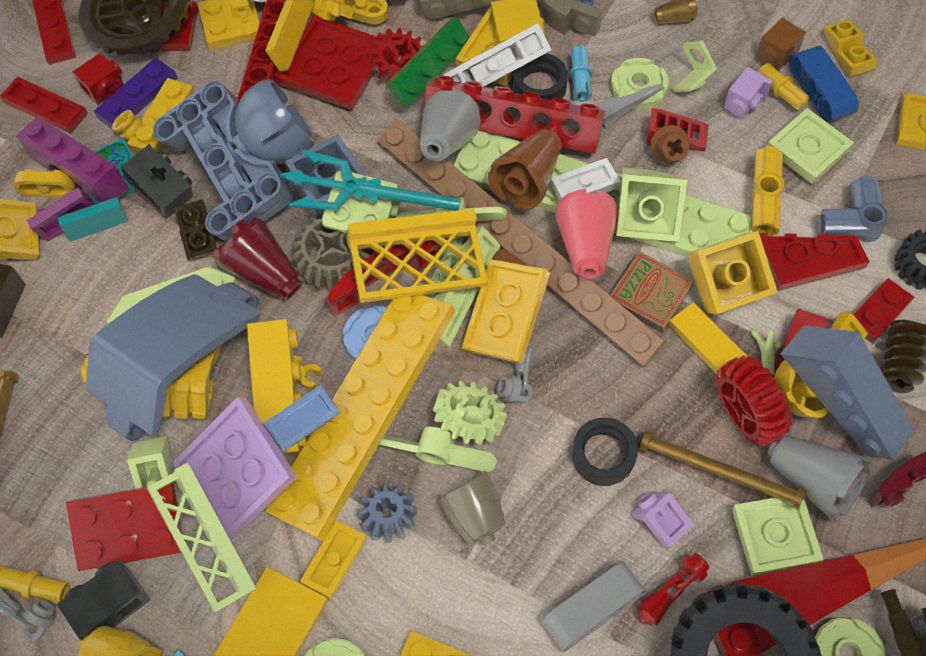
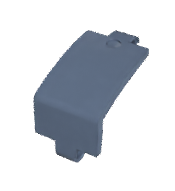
[86,274,261,441]

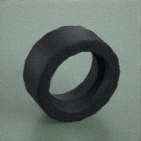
[513,53,568,100]
[572,417,638,486]

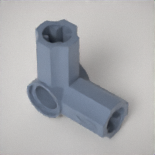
[820,176,888,242]

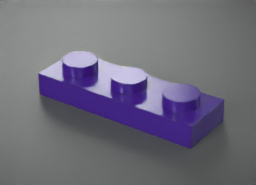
[94,57,178,130]

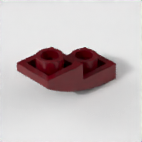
[869,452,926,508]

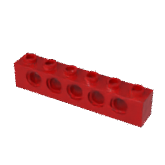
[424,75,606,154]

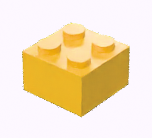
[686,231,778,314]

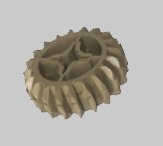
[291,212,376,290]

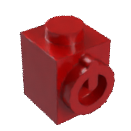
[72,53,124,106]

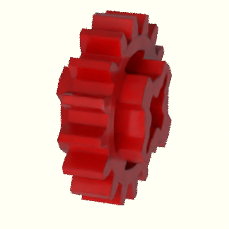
[368,28,424,82]

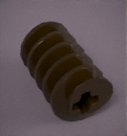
[881,320,926,393]

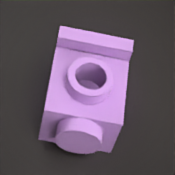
[724,67,773,119]

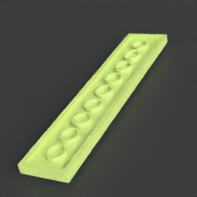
[454,131,753,257]

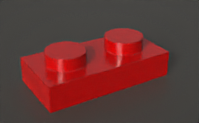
[854,278,915,344]

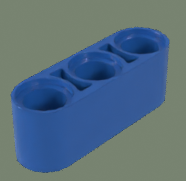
[789,45,859,122]

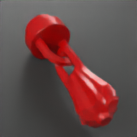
[637,553,710,626]

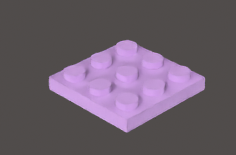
[172,397,298,541]

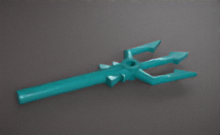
[280,149,461,211]

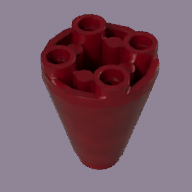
[212,218,303,301]

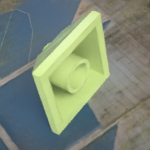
[616,167,688,242]

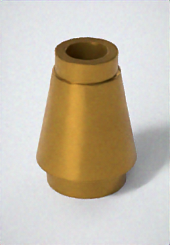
[654,0,698,25]

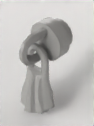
[497,342,536,403]
[0,588,56,640]

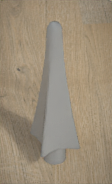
[595,84,663,129]

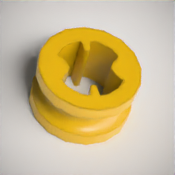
[112,110,142,140]

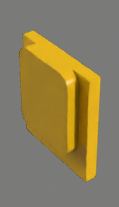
[491,0,545,43]

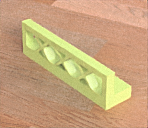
[424,226,501,347]
[147,463,256,613]

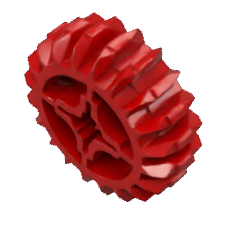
[716,355,792,447]

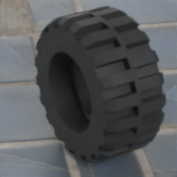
[670,583,821,656]

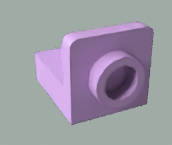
[631,491,694,548]

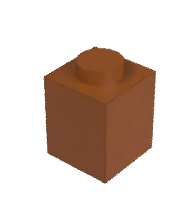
[756,17,806,71]

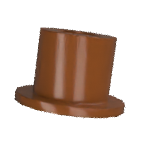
[651,125,689,164]

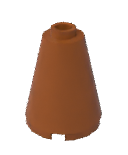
[488,129,562,210]

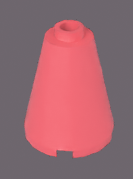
[555,189,618,279]

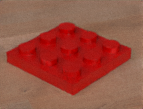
[274,15,377,110]

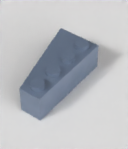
[781,325,915,460]

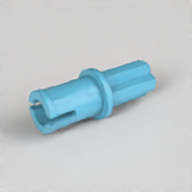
[569,45,592,102]

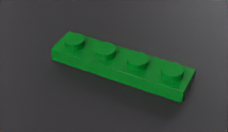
[386,17,470,108]

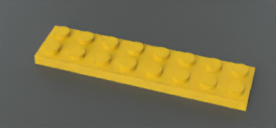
[265,295,456,542]

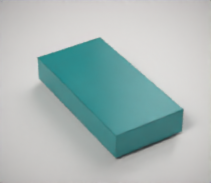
[58,197,129,242]

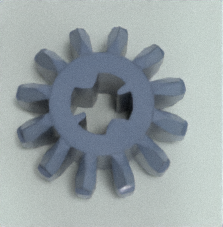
[358,482,418,543]

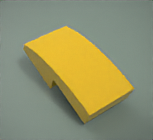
[823,19,878,77]

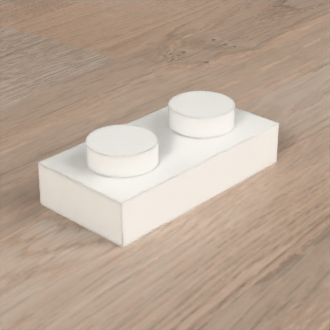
[551,158,620,200]

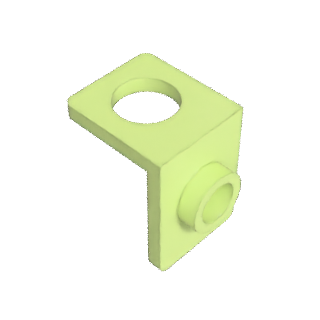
[672,41,717,93]

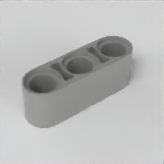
[541,561,646,652]

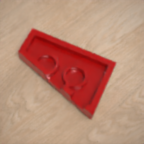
[759,232,870,291]

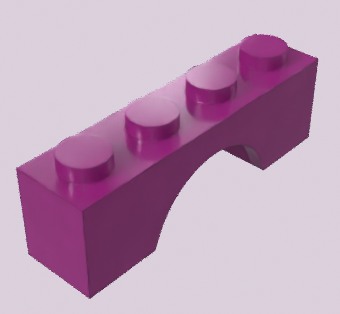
[16,116,129,203]

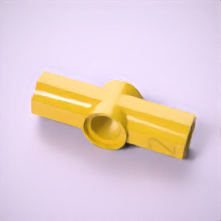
[750,146,784,236]

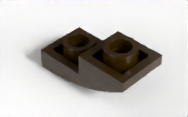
[174,199,218,261]

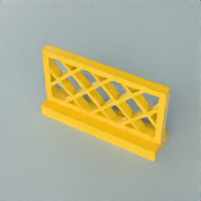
[347,209,488,303]

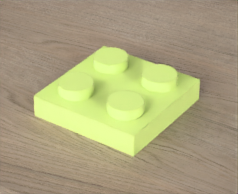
[767,108,854,184]
[732,497,824,576]

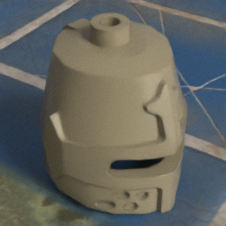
[439,471,505,546]

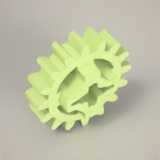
[433,381,507,445]

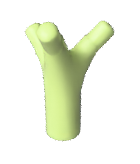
[751,330,783,377]

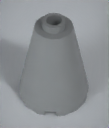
[420,89,481,161]
[768,434,873,522]

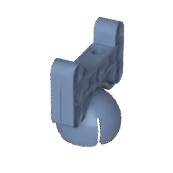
[153,79,316,242]

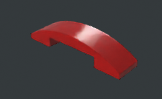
[327,240,442,317]

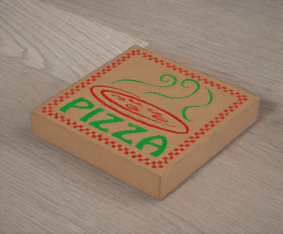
[610,251,695,333]

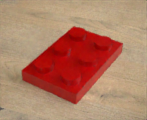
[66,482,182,571]

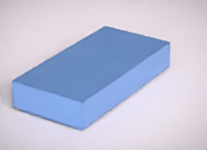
[263,385,340,453]

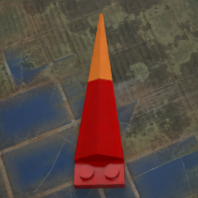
[702,538,926,656]

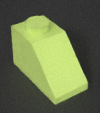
[127,436,179,507]

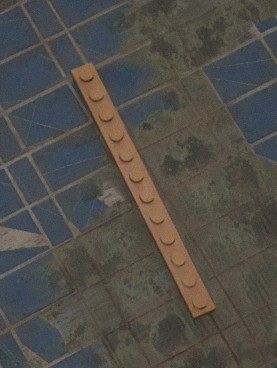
[377,117,666,367]

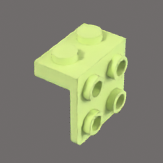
[322,170,401,247]

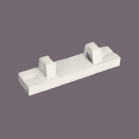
[442,23,551,87]

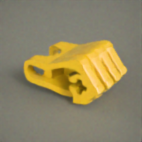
[162,344,222,419]

